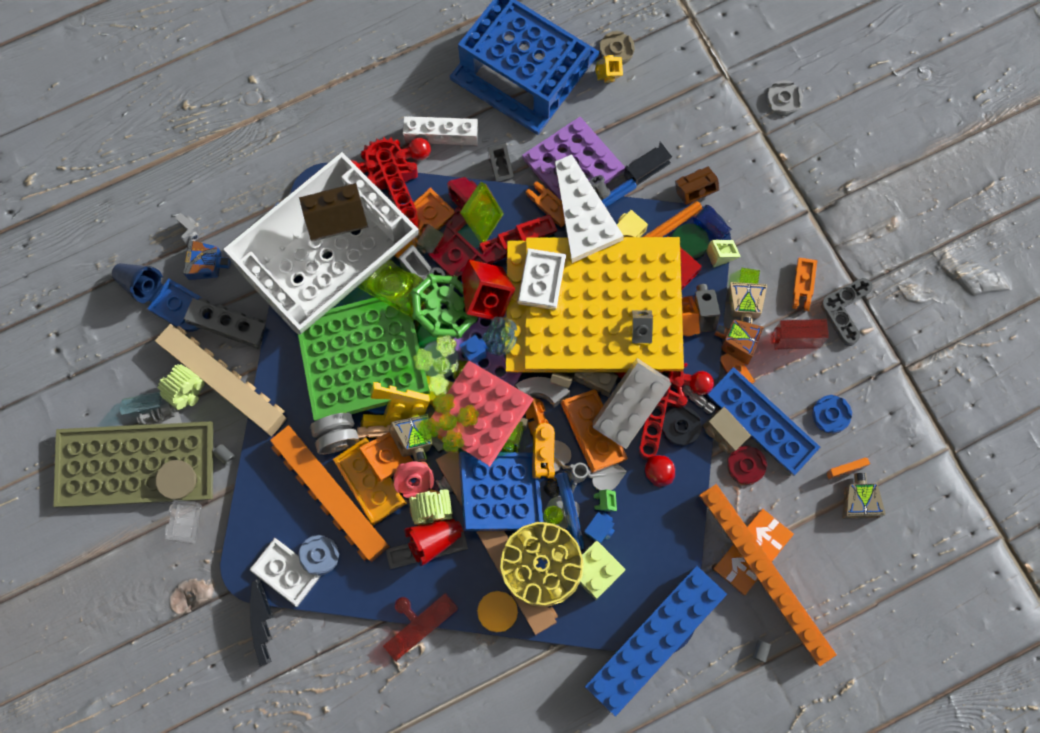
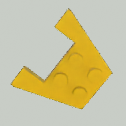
[361,382,430,429]

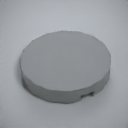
[766,80,803,116]

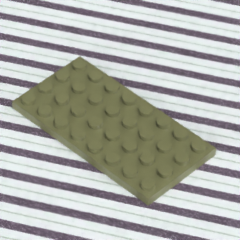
[54,421,213,508]

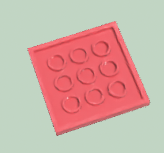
[427,361,534,466]

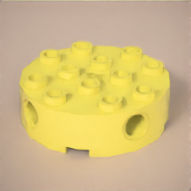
[500,522,584,607]

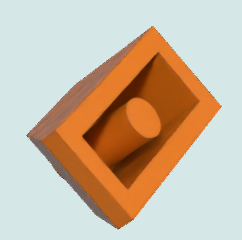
[682,296,700,336]

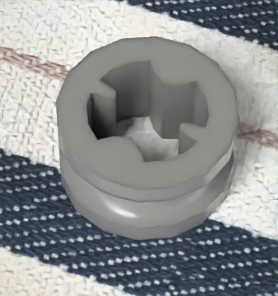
[436,476,452,492]

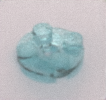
[482,316,517,356]

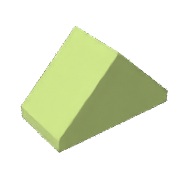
[706,240,741,267]

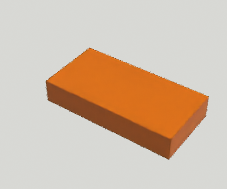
[826,457,870,479]

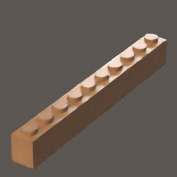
[436,448,558,636]

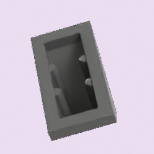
[488,142,514,182]

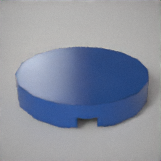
[812,395,852,434]

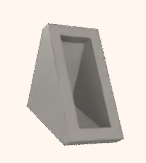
[399,245,432,284]

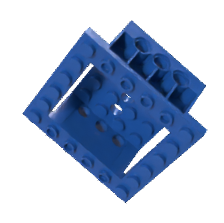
[450,0,599,135]

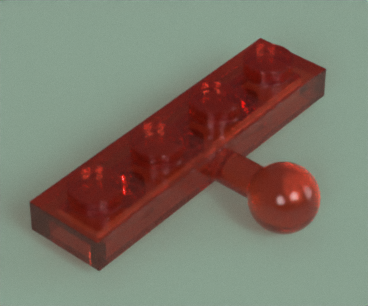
[383,593,458,662]

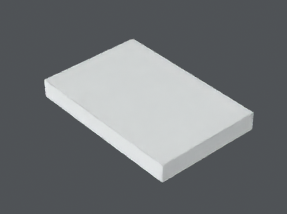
[518,248,566,310]
[250,538,322,607]

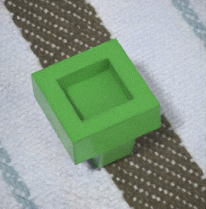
[594,489,617,512]

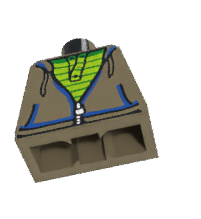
[389,414,432,462]
[842,473,885,519]

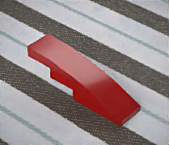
[479,215,558,254]

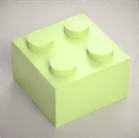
[579,541,626,600]

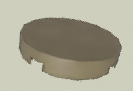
[599,31,635,65]
[156,460,197,500]

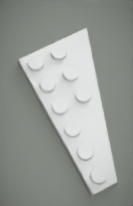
[555,155,624,263]

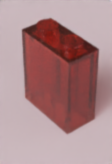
[771,319,829,350]

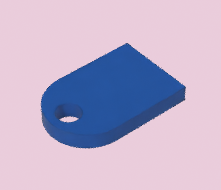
[148,278,210,332]

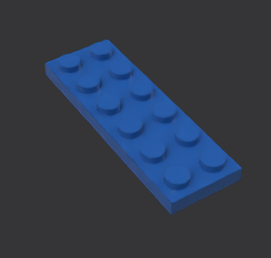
[707,367,821,476]

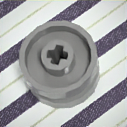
[310,413,360,454]

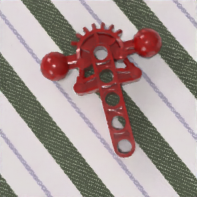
[350,137,431,227]
[614,363,714,460]

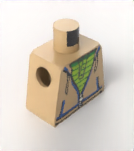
[728,282,767,324]

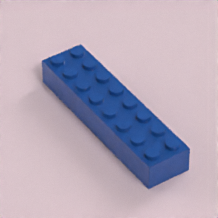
[584,566,727,717]

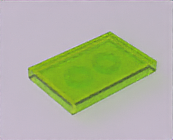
[460,182,504,242]

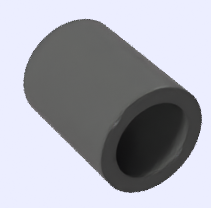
[213,444,235,466]
[752,640,771,663]

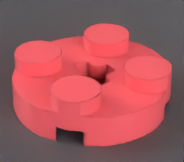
[393,462,434,498]

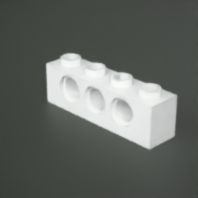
[403,116,478,145]

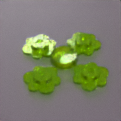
[413,335,468,396]
[418,393,479,452]

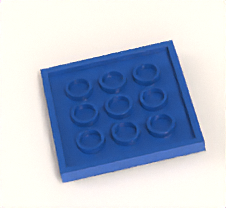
[458,452,543,531]

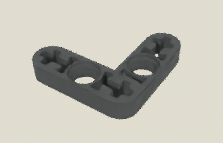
[821,278,873,346]

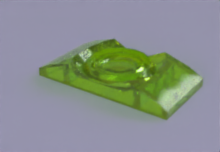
[357,260,432,318]

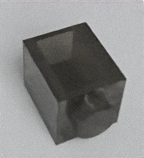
[412,224,444,254]

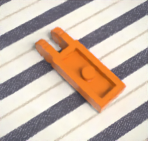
[525,181,565,227]
[792,257,817,311]

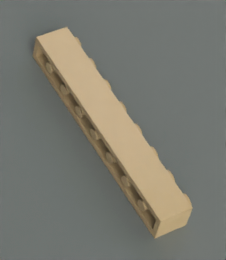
[155,324,287,437]

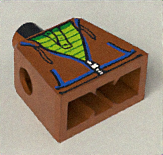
[715,320,764,365]

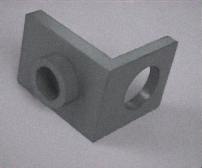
[632,310,653,344]

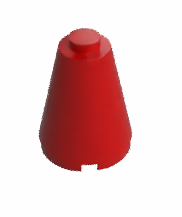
[404,519,463,566]

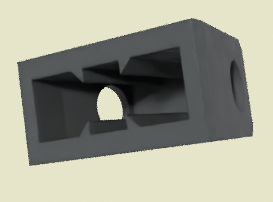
[694,284,720,333]

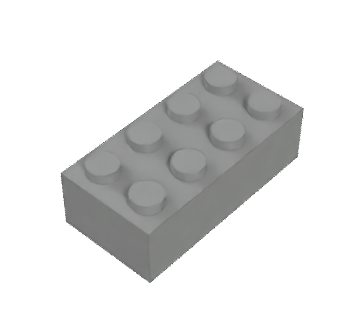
[592,358,671,449]

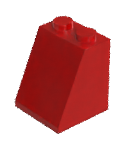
[462,259,515,322]

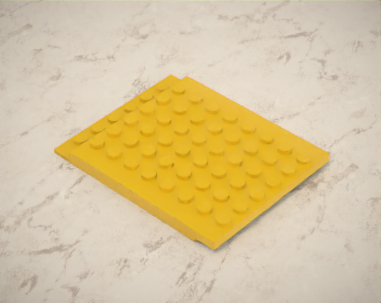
[506,237,684,372]

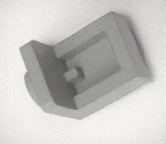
[175,213,201,246]

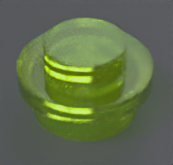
[543,505,564,525]

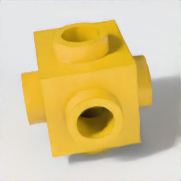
[595,55,623,83]

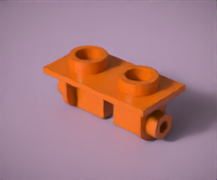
[525,397,549,436]

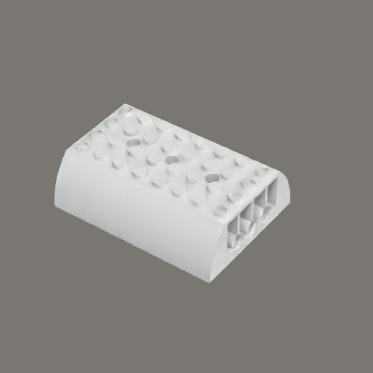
[224,152,419,335]

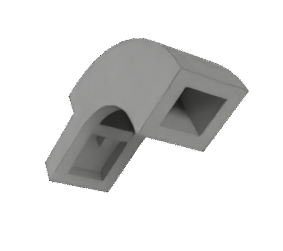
[515,377,570,408]

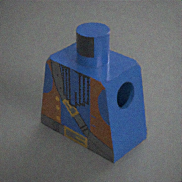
[183,240,231,280]

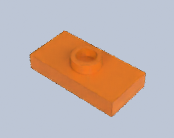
[720,353,755,384]

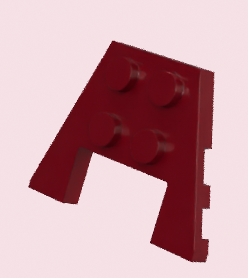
[429,207,507,280]

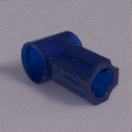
[693,205,732,240]

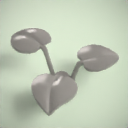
[541,440,626,529]

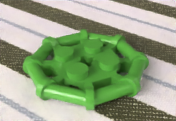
[410,273,478,339]

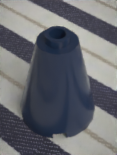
[112,263,163,304]

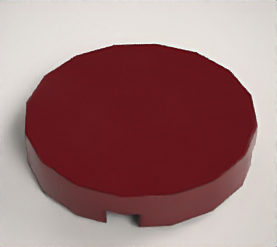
[727,445,767,485]

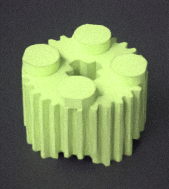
[157,364,205,410]
[409,489,453,525]

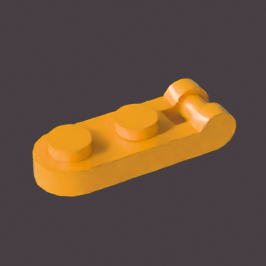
[532,423,555,479]

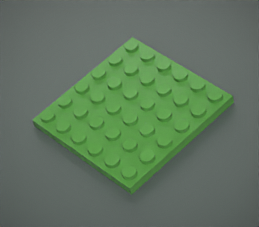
[298,289,430,421]

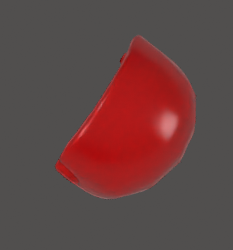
[645,455,675,487]

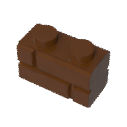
[675,166,719,205]

